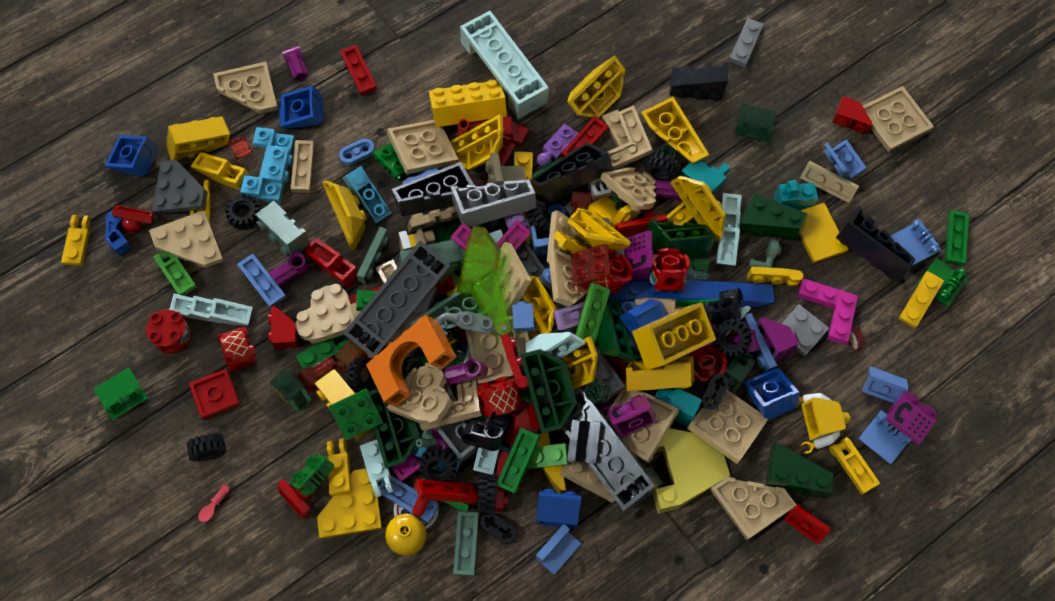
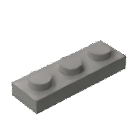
[729,18,763,68]

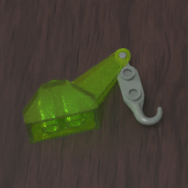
[437,225,511,336]

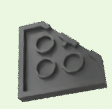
[152,160,208,215]

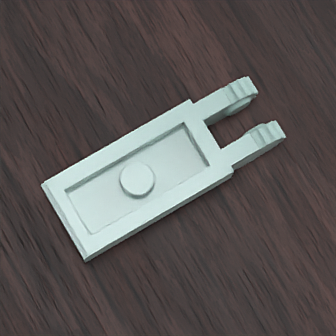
[360,440,394,497]

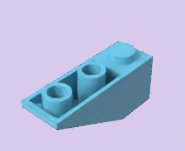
[342,166,391,223]

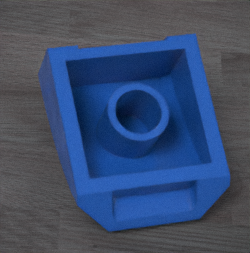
[279,85,324,128]
[104,135,158,176]
[620,299,668,351]
[743,367,799,420]

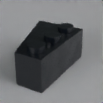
[669,62,729,100]

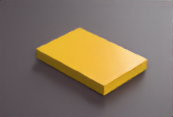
[800,203,848,264]

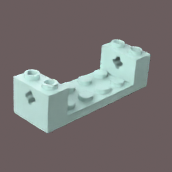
[460,11,549,119]

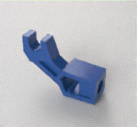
[105,210,131,256]

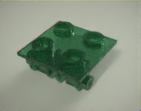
[734,103,776,143]

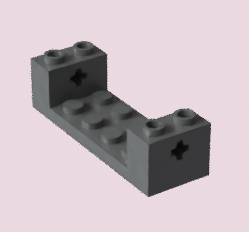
[343,241,454,358]
[562,387,664,511]

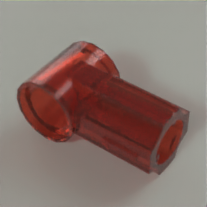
[571,190,591,216]
[297,356,340,392]

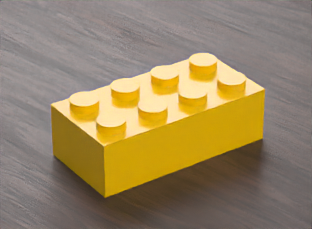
[429,80,507,127]
[632,302,716,370]

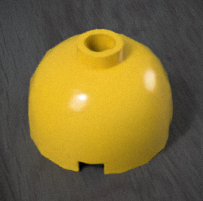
[385,513,427,556]

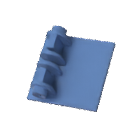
[890,219,942,265]
[858,410,911,464]

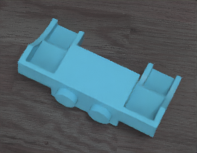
[240,127,295,205]

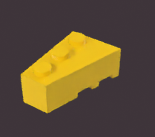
[166,116,230,161]
[626,357,694,391]
[315,369,374,441]

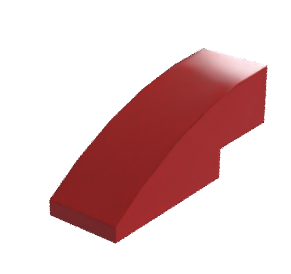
[303,238,358,288]

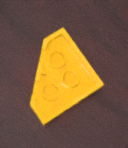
[317,469,382,539]

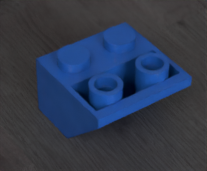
[536,489,581,529]

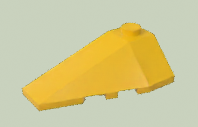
[641,97,709,164]

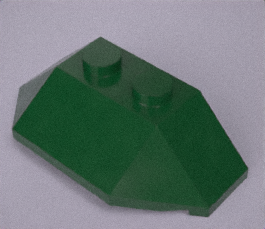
[597,297,641,362]
[520,349,577,433]
[369,389,421,469]

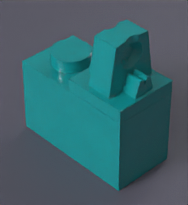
[680,160,731,195]
[773,180,818,210]
[655,388,702,428]

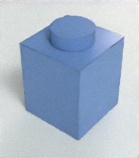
[512,301,535,333]

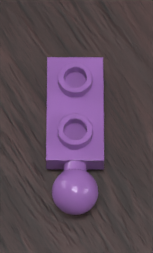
[537,124,578,167]

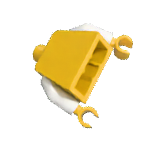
[794,393,850,455]

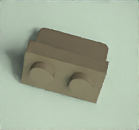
[486,153,526,185]

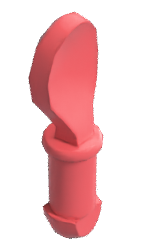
[198,485,230,523]

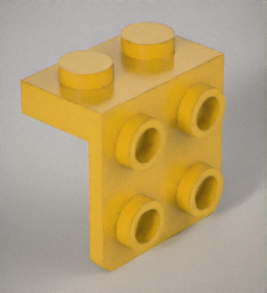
[588,196,641,229]

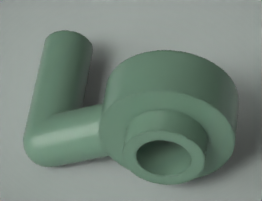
[749,239,782,268]
[416,422,437,447]

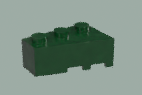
[765,442,833,499]

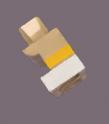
[399,227,435,251]

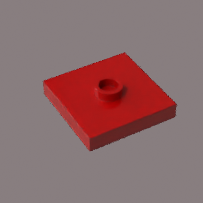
[189,368,241,420]

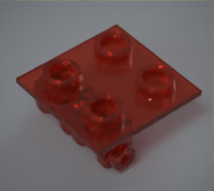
[571,244,611,290]

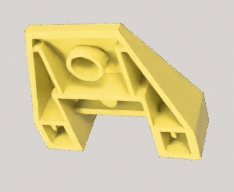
[652,428,730,514]

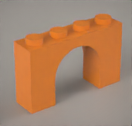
[366,315,456,407]

